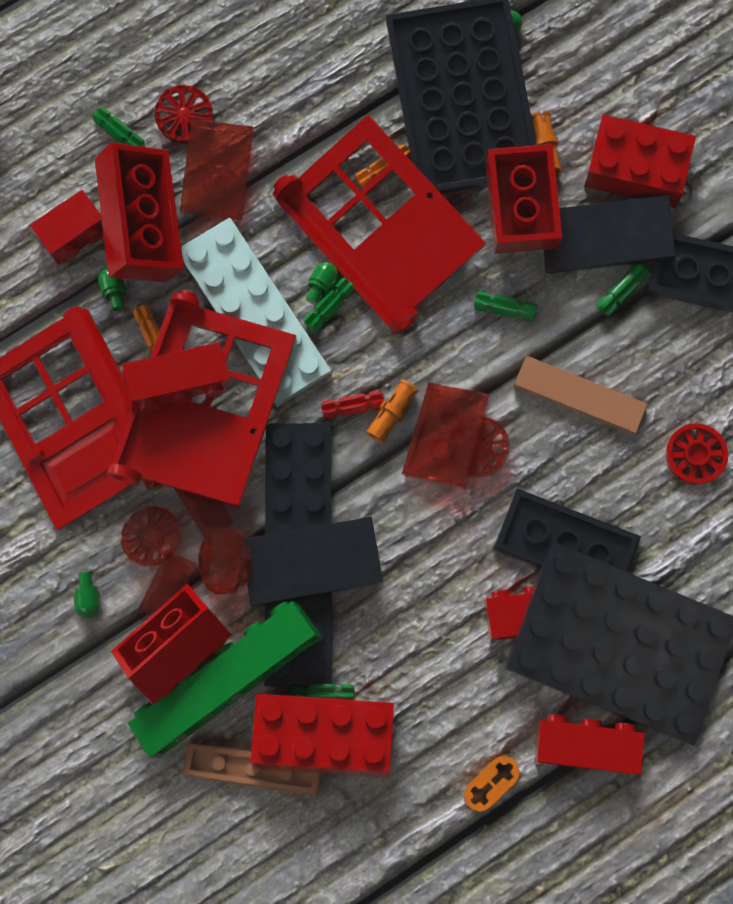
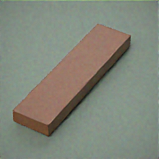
[514,355,647,435]
[182,741,321,796]

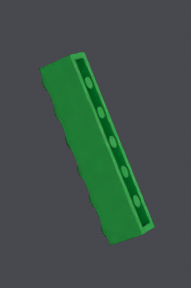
[127,601,322,758]

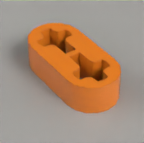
[464,756,520,812]

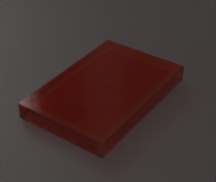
[180,119,254,220]
[402,382,492,490]

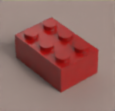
[584,114,696,208]
[485,144,562,254]
[111,584,232,705]

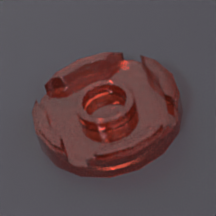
[198,528,251,595]

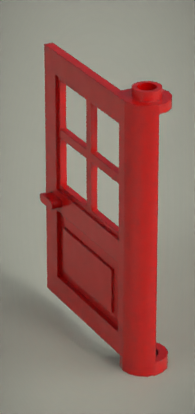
[272,114,486,334]
[107,290,296,507]
[0,307,163,531]

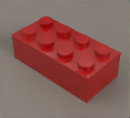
[94,142,184,282]
[250,694,394,778]

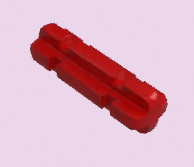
[321,390,385,420]

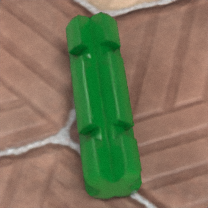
[92,107,146,147]
[596,264,649,316]
[303,278,355,333]
[474,291,537,321]
[289,684,355,700]

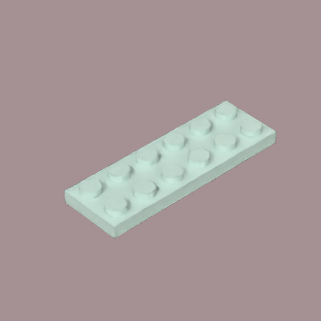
[181,217,332,407]

